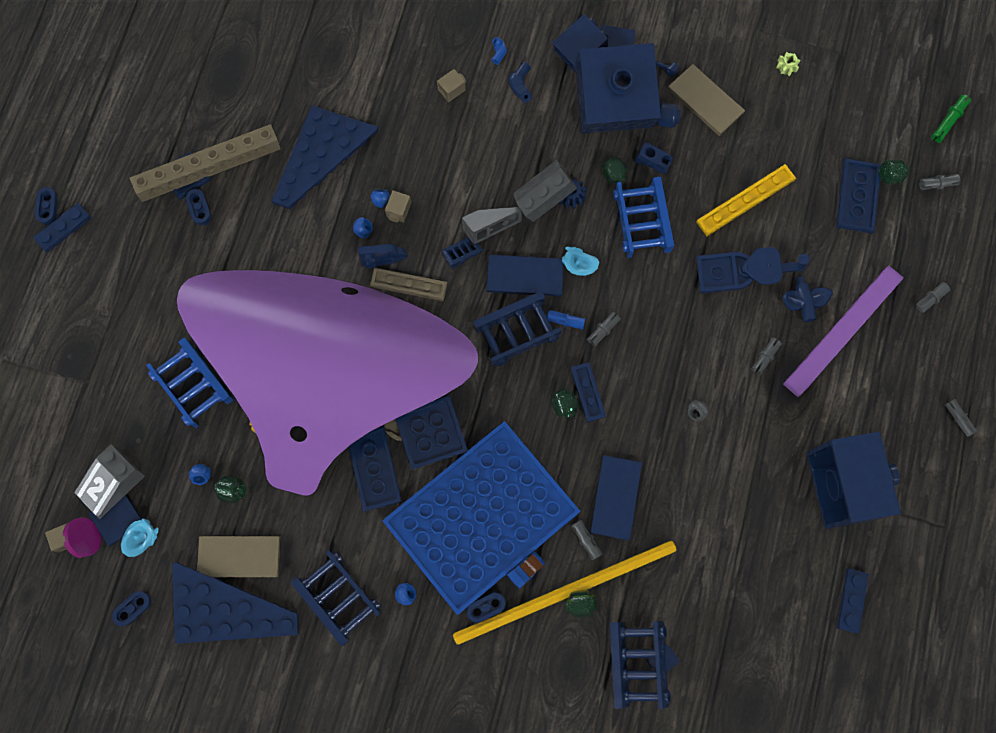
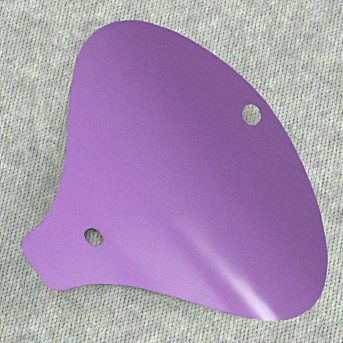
[177,270,478,495]

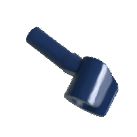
[655,60,679,76]

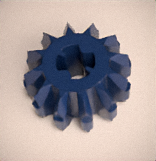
[559,177,587,209]

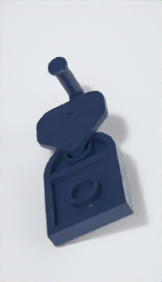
[696,247,810,294]

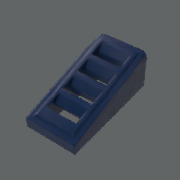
[441,237,483,270]

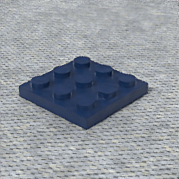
[395,396,468,470]

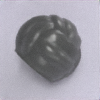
[687,400,708,421]

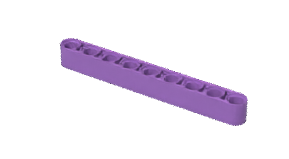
[783,265,904,397]

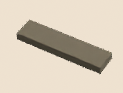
[370,268,448,301]

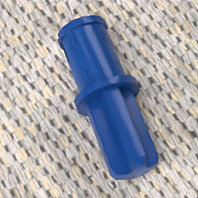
[547,310,585,330]

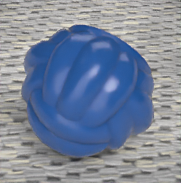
[370,189,390,208]
[353,217,373,238]
[189,464,211,485]
[395,583,416,605]

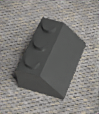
[513,160,577,222]

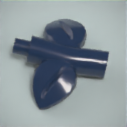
[783,277,833,323]

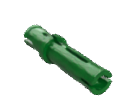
[931,95,971,143]

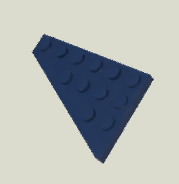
[272,106,378,209]
[172,562,299,644]

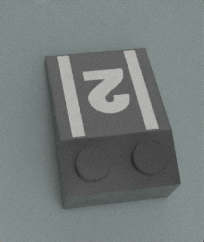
[75,444,145,519]

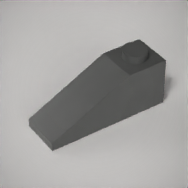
[462,207,522,244]

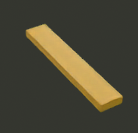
[696,164,796,237]

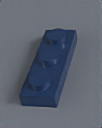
[33,203,91,253]
[570,362,606,423]
[837,569,869,634]

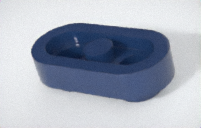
[35,187,58,225]
[186,189,212,225]
[112,591,151,626]
[467,593,505,623]

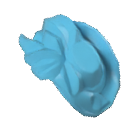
[562,247,599,276]
[121,518,158,557]

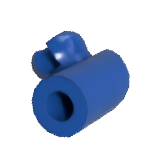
[491,37,507,65]

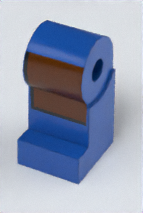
[507,552,546,589]

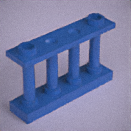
[613,177,674,258]
[146,337,234,428]

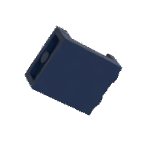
[552,14,609,73]

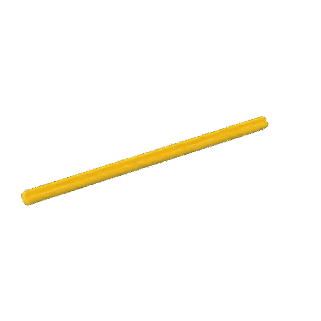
[453,541,676,645]

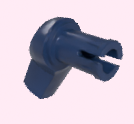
[508,62,532,103]

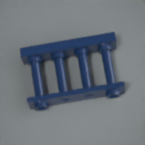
[473,291,561,366]
[291,550,382,646]
[610,621,671,709]

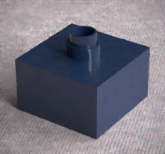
[575,43,661,134]
[807,432,901,529]

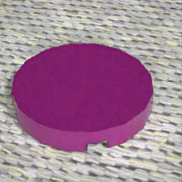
[63,517,101,558]

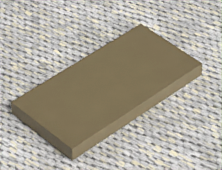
[668,64,745,136]
[197,536,280,577]

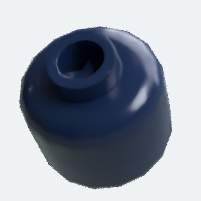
[657,103,681,128]

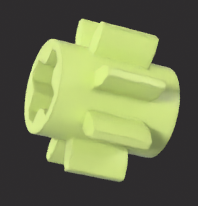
[776,52,800,76]

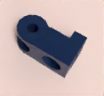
[635,141,673,174]

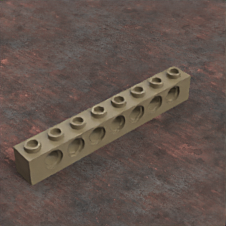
[130,124,280,202]

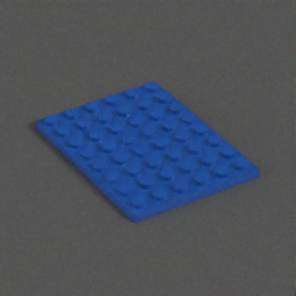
[382,421,580,615]

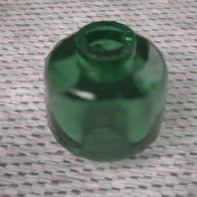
[601,157,628,184]
[878,160,909,184]
[551,388,579,419]
[214,476,246,503]
[566,590,597,618]

